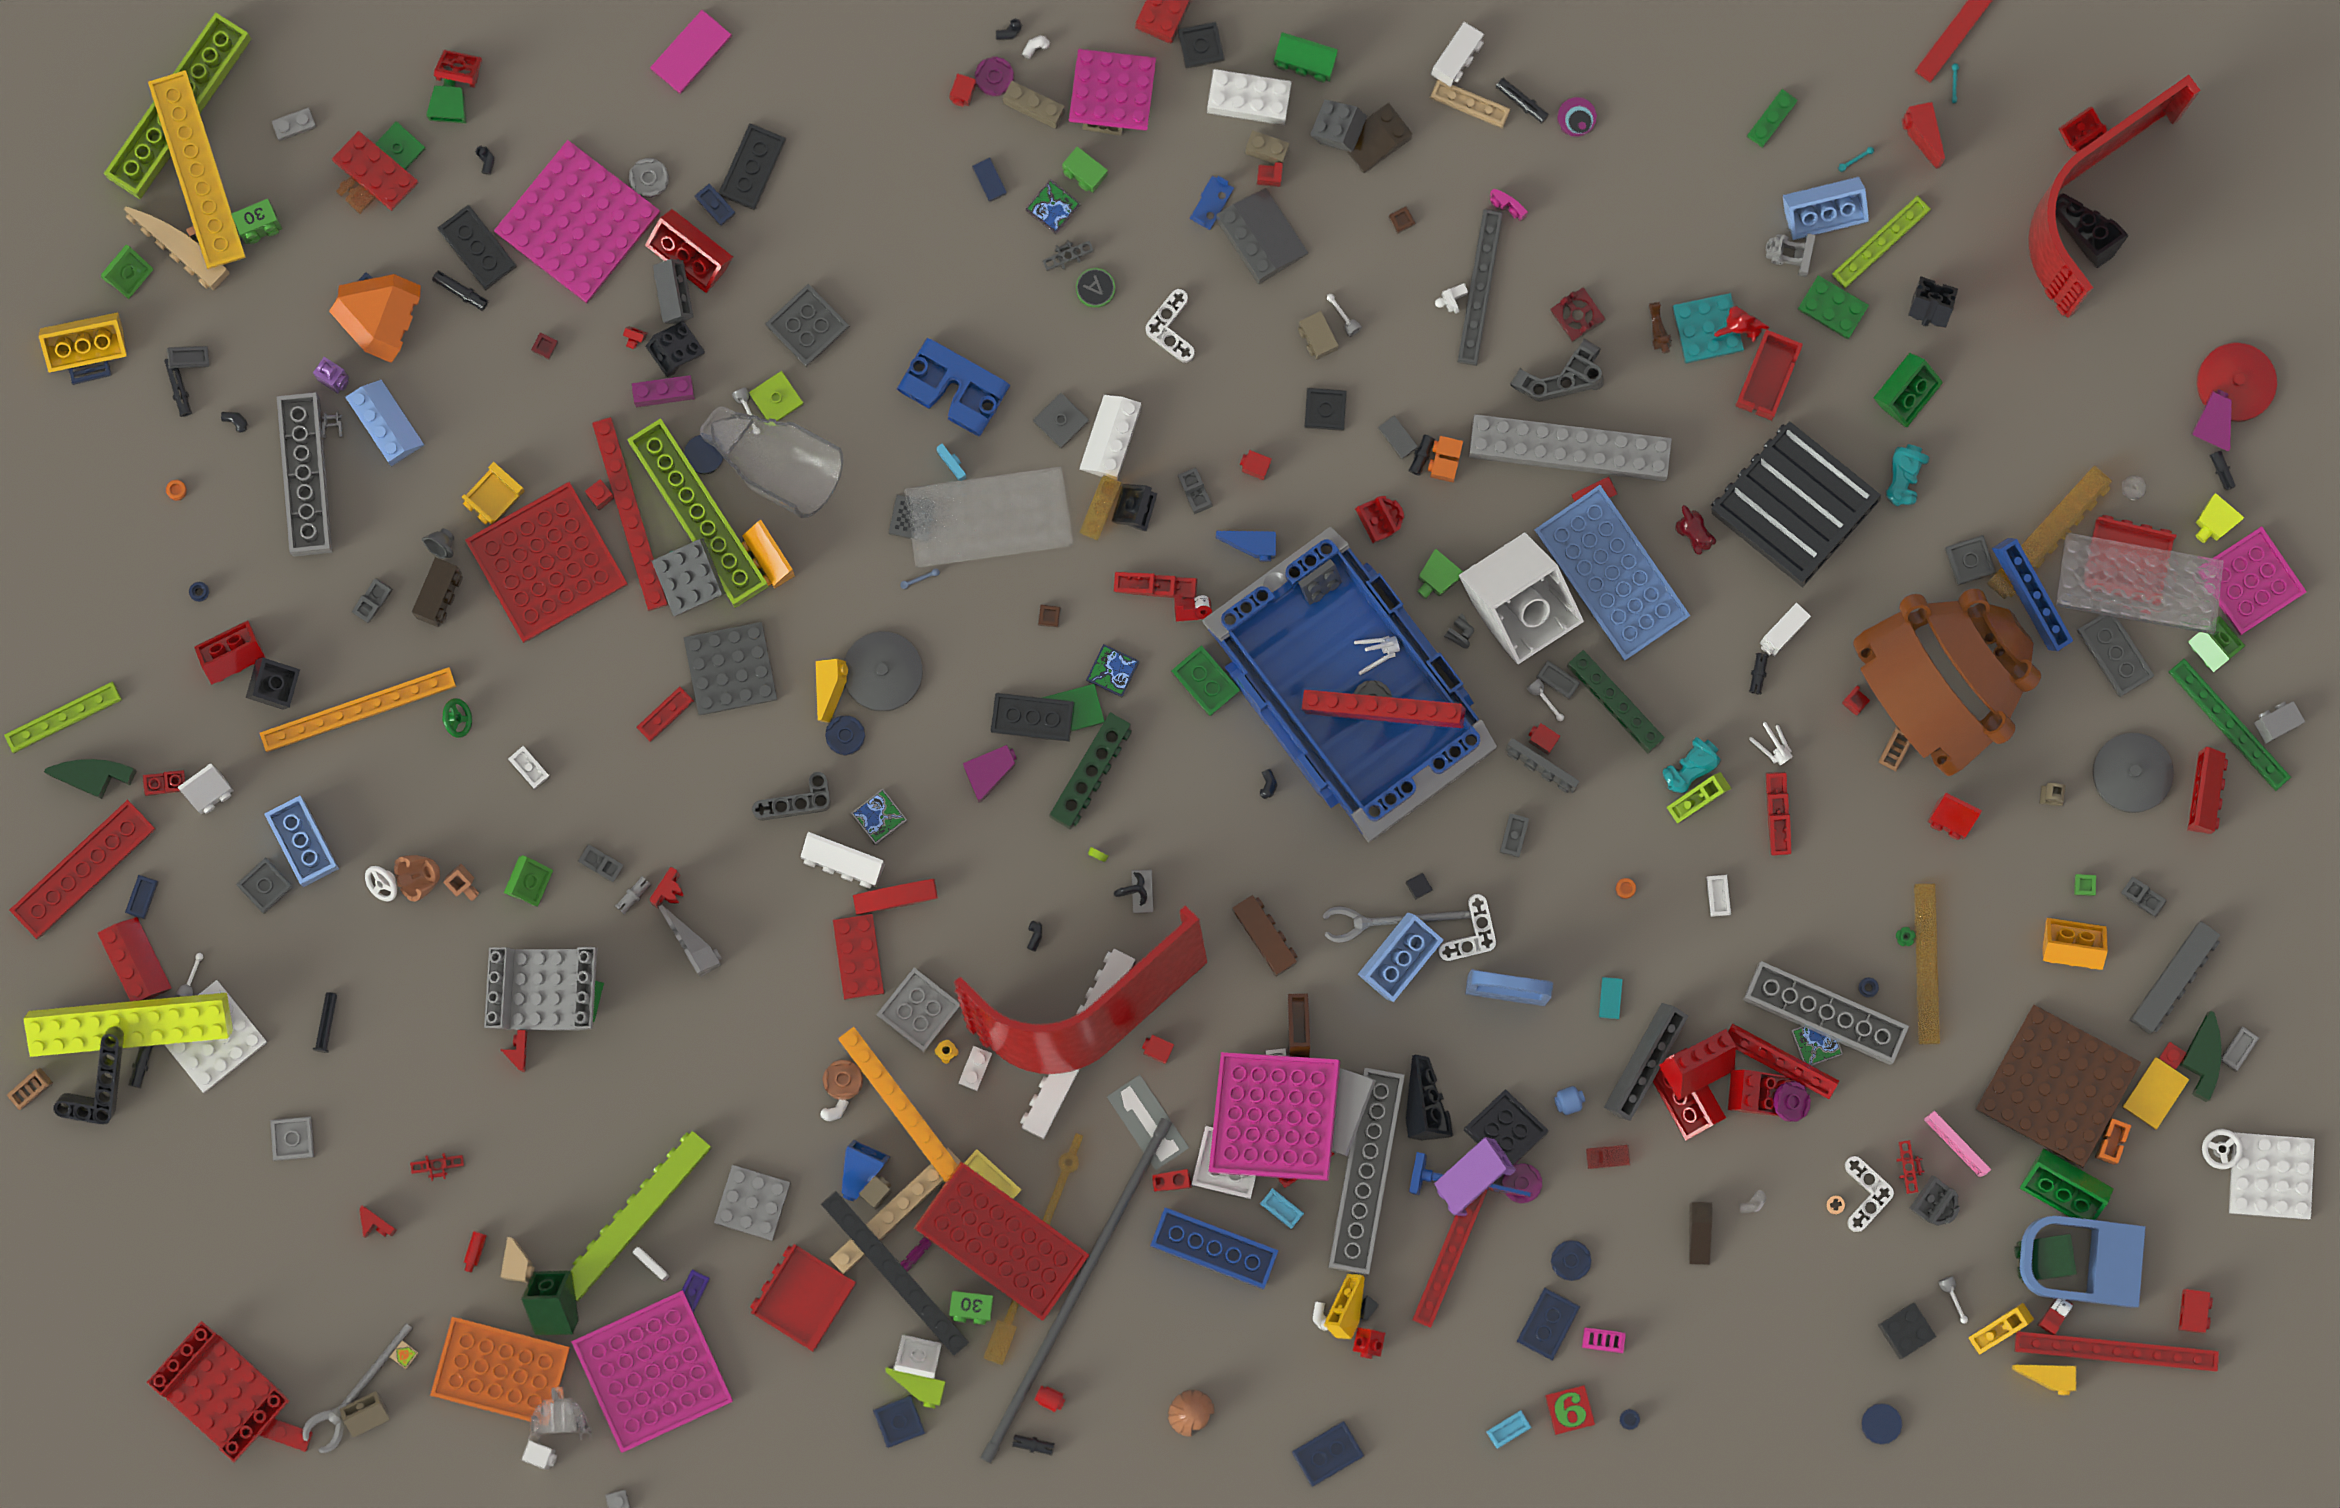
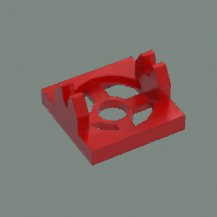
[434,50,482,88]
[649,867,684,909]

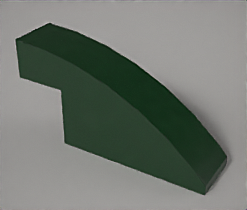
[44,759,137,799]
[2180,1011,2222,1102]

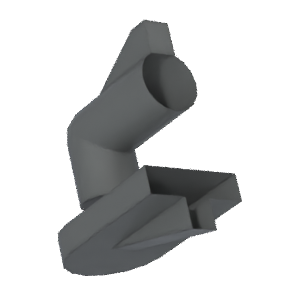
[1444,613,1474,649]

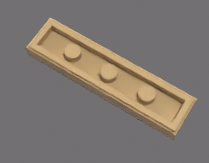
[1430,79,1510,128]

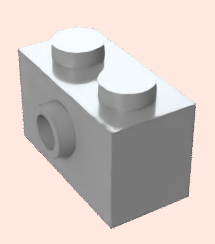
[2254,701,2305,743]

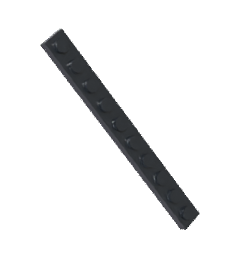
[821,1191,969,1356]

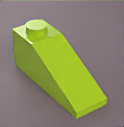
[1667,772,1732,824]
[885,1367,946,1409]

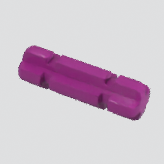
[900,1237,932,1272]

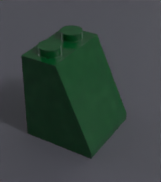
[2014,1234,2077,1283]
[521,1271,579,1335]

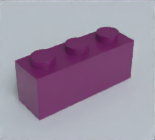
[631,375,695,407]

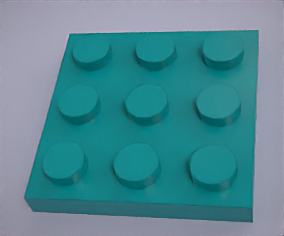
[1672,293,1744,364]

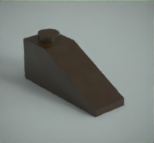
[1689,1202,1712,1265]

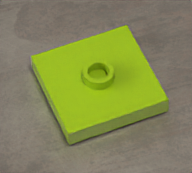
[749,371,804,426]

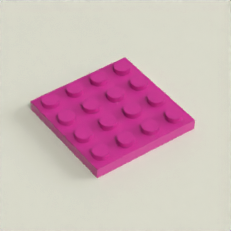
[1069,49,1156,131]
[2195,526,2307,636]

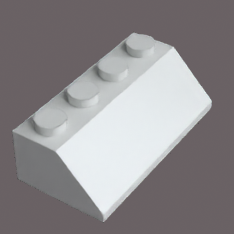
[1079,395,1141,481]
[800,832,885,889]

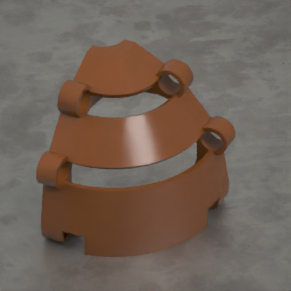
[1853,589,2041,776]

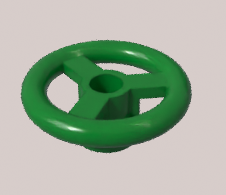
[442,698,472,738]

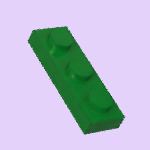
[1747,89,1798,148]

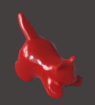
[1714,306,1769,342]

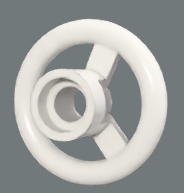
[365,866,397,902]
[2202,1129,2243,1169]

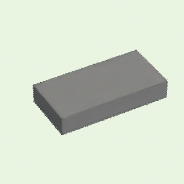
[2221,1027,2259,1071]

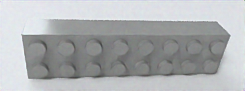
[277,392,333,557]
[1743,961,1909,1065]

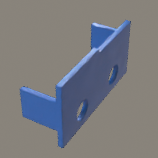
[1189,176,1234,230]

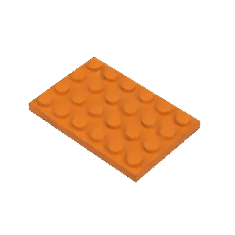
[430,1317,570,1426]

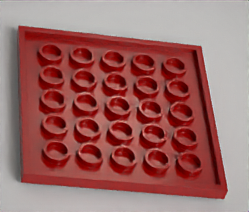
[465,482,628,643]

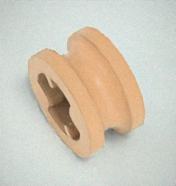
[1826,1196,1845,1214]

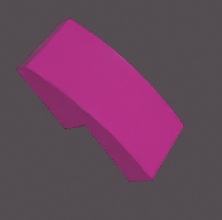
[1490,189,1528,221]

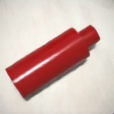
[463,1231,487,1273]

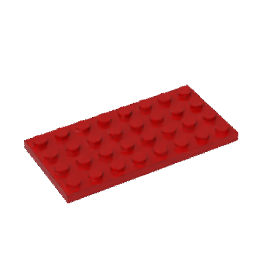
[914,1162,1089,1321]

